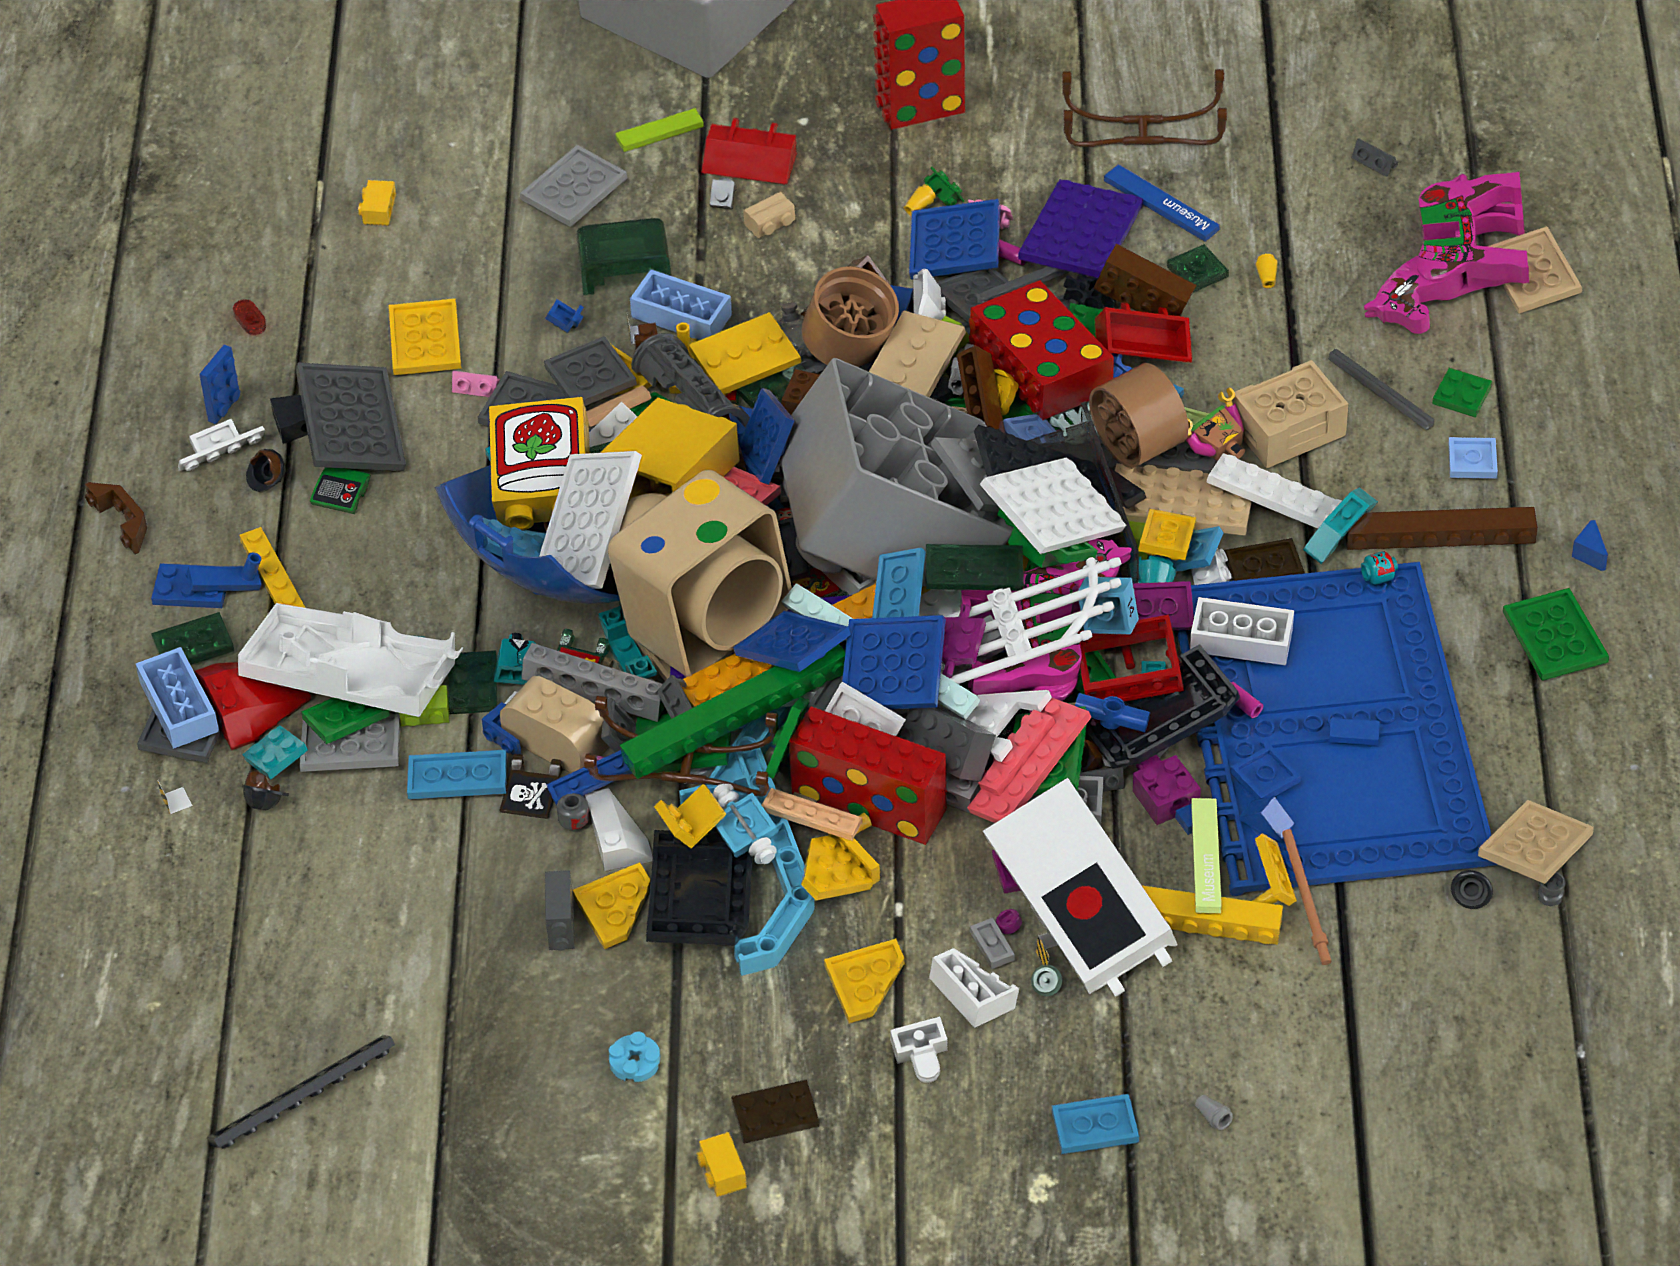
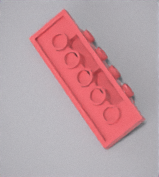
[967,698,1091,823]

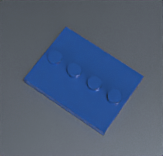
[739,388,795,484]
[733,611,851,672]

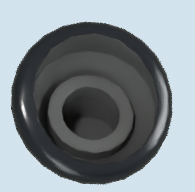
[1451,870,1493,909]

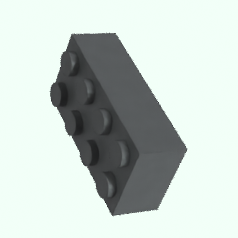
[900,704,996,781]

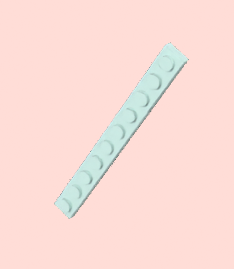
[781,583,980,720]

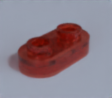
[233,299,266,335]

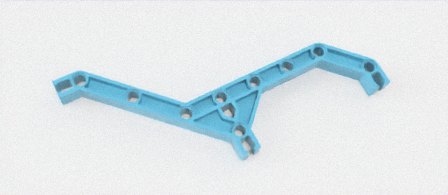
[679,706,815,976]

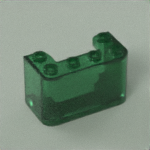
[576,218,671,296]

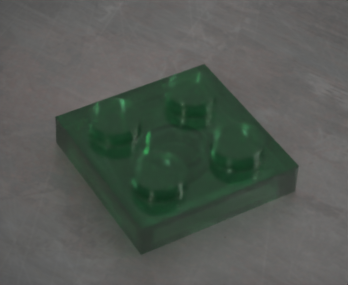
[1167,244,1229,293]

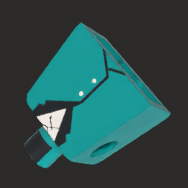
[494,633,536,685]

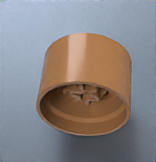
[802,267,899,367]
[1089,363,1189,468]

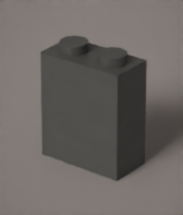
[545,870,574,951]

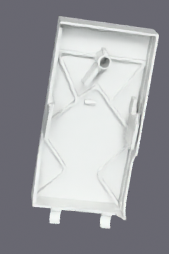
[238,603,463,717]

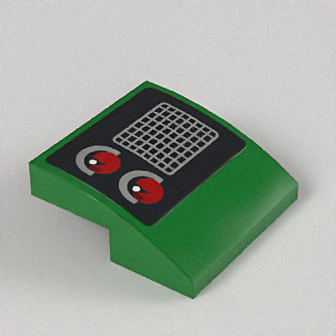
[310,467,371,514]

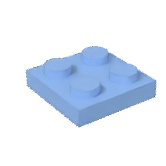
[1448,437,1498,479]

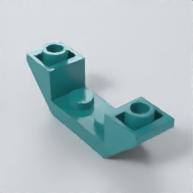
[1303,487,1378,564]
[598,606,657,679]

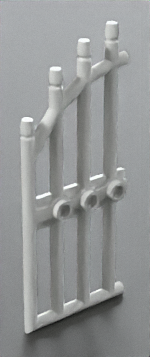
[941,557,1122,684]

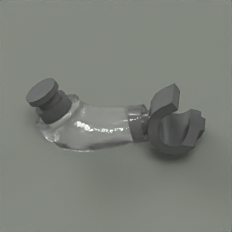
[779,302,827,374]

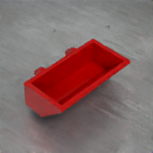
[702,117,797,184]
[1095,303,1192,363]

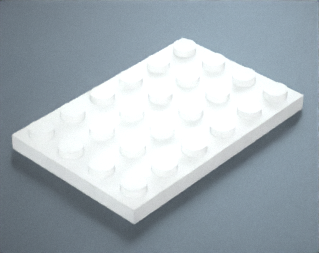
[539,451,642,589]
[980,458,1127,554]

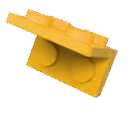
[654,784,726,849]

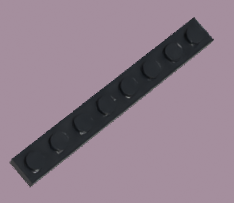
[207,1035,395,1149]

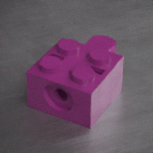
[1132,754,1201,825]

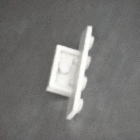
[178,419,265,471]

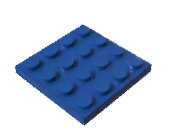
[909,199,1000,279]
[842,615,946,709]

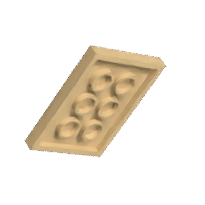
[1487,226,1582,314]
[869,310,966,398]
[1478,800,1594,884]

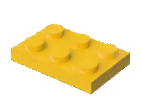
[1138,509,1196,560]

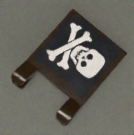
[500,754,563,819]

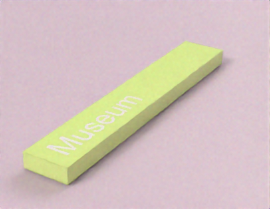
[1191,798,1221,913]

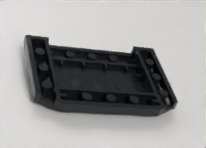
[1085,644,1240,769]
[646,830,752,946]

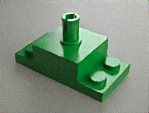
[997,508,1098,571]

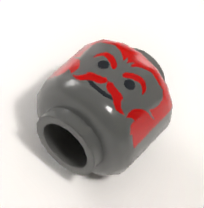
[556,793,589,830]

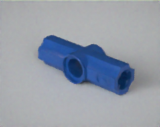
[1075,693,1151,732]

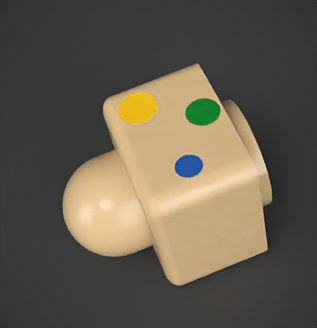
[608,470,792,677]

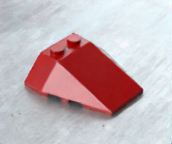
[194,662,311,750]

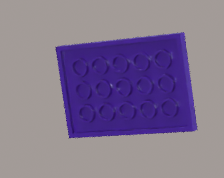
[1018,179,1143,278]

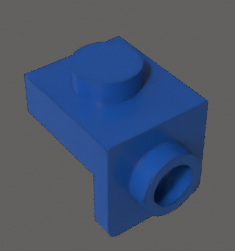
[545,299,584,333]

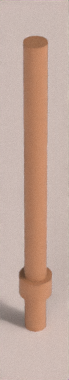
[1282,829,1332,965]

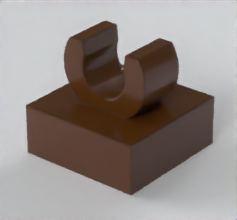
[1081,740,1104,772]

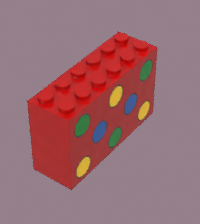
[873,0,965,130]
[969,280,1114,420]
[789,706,947,845]

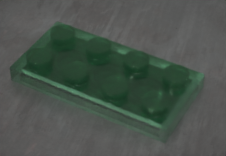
[926,544,1024,591]

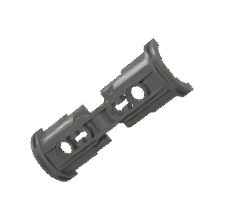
[631,333,750,428]

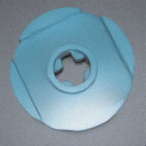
[609,1032,660,1082]

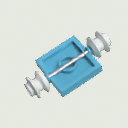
[713,784,779,864]

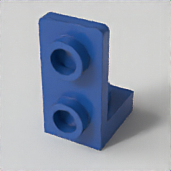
[482,702,521,755]

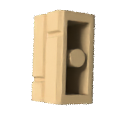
[743,192,795,239]

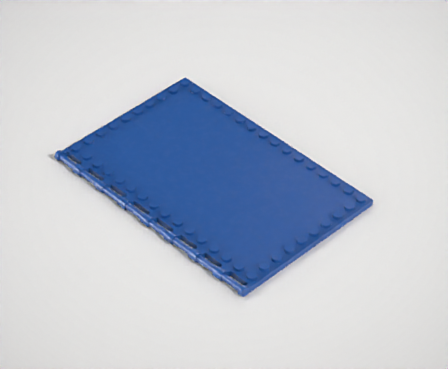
[1174,562,1497,896]

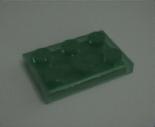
[151,612,234,665]
[448,650,498,715]

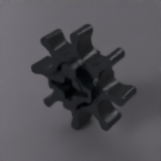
[1063,274,1116,309]

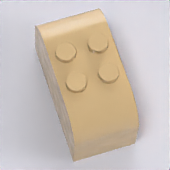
[500,676,609,773]

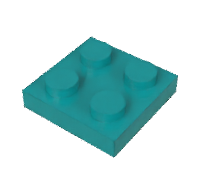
[242,725,308,780]

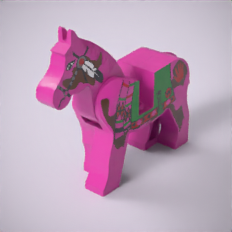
[1364,172,1529,334]
[959,539,1132,713]

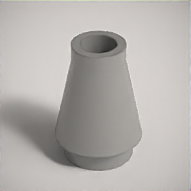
[1195,1095,1233,1130]

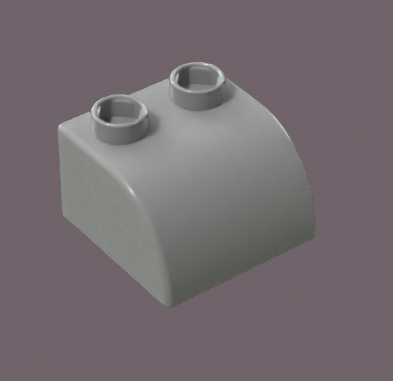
[579,0,795,78]
[780,358,1014,586]

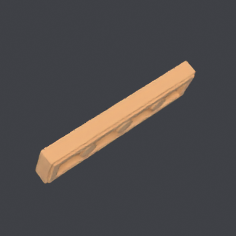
[762,788,862,841]

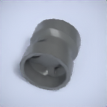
[1538,872,1565,906]

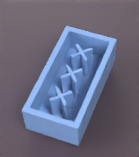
[630,270,732,340]
[136,647,219,749]

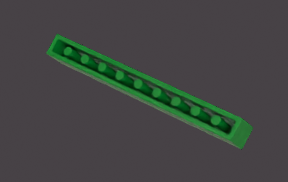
[620,644,845,779]

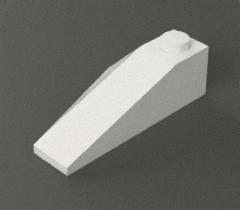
[585,788,653,871]

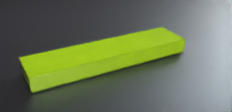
[615,108,704,152]

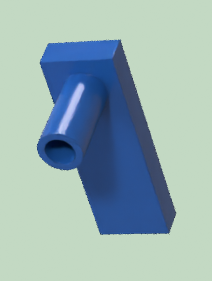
[187,552,262,591]

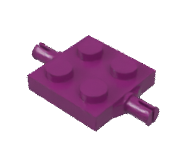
[942,604,986,678]

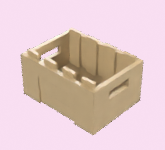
[1232,360,1348,468]

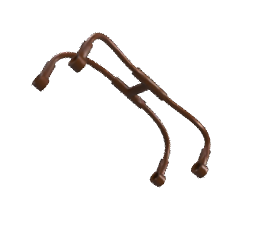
[1062,69,1227,147]
[584,696,779,797]

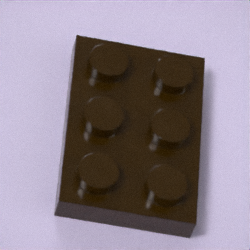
[731,1079,820,1144]

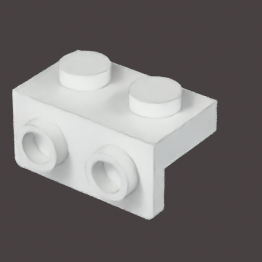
[1191,548,1232,585]

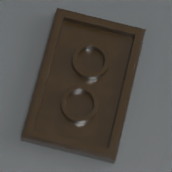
[1224,538,1305,581]

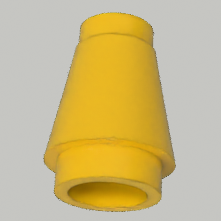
[904,185,936,216]
[1255,254,1278,288]

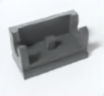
[657,675,693,719]

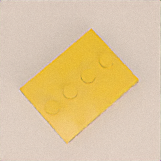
[389,298,462,375]
[689,312,801,394]

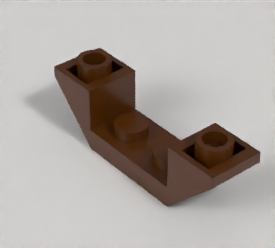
[85,482,147,555]

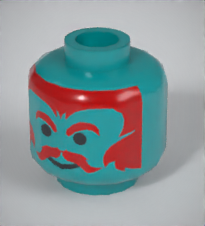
[1361,551,1398,585]

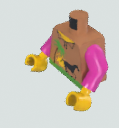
[1186,388,1245,460]

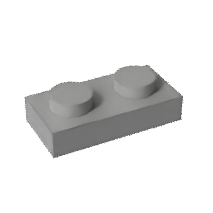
[970,918,1015,969]

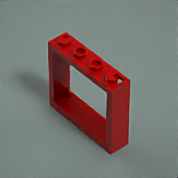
[1078,614,1184,702]

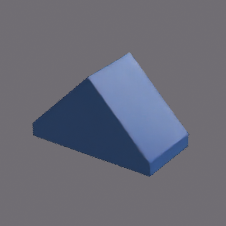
[1572,520,1608,571]
[1239,797,1294,842]

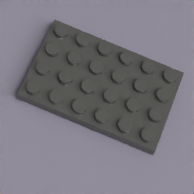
[296,362,406,471]

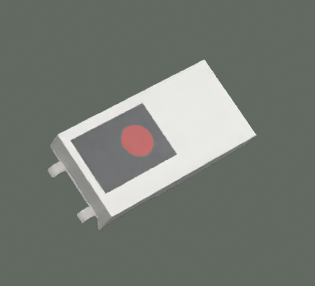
[983,778,1177,997]

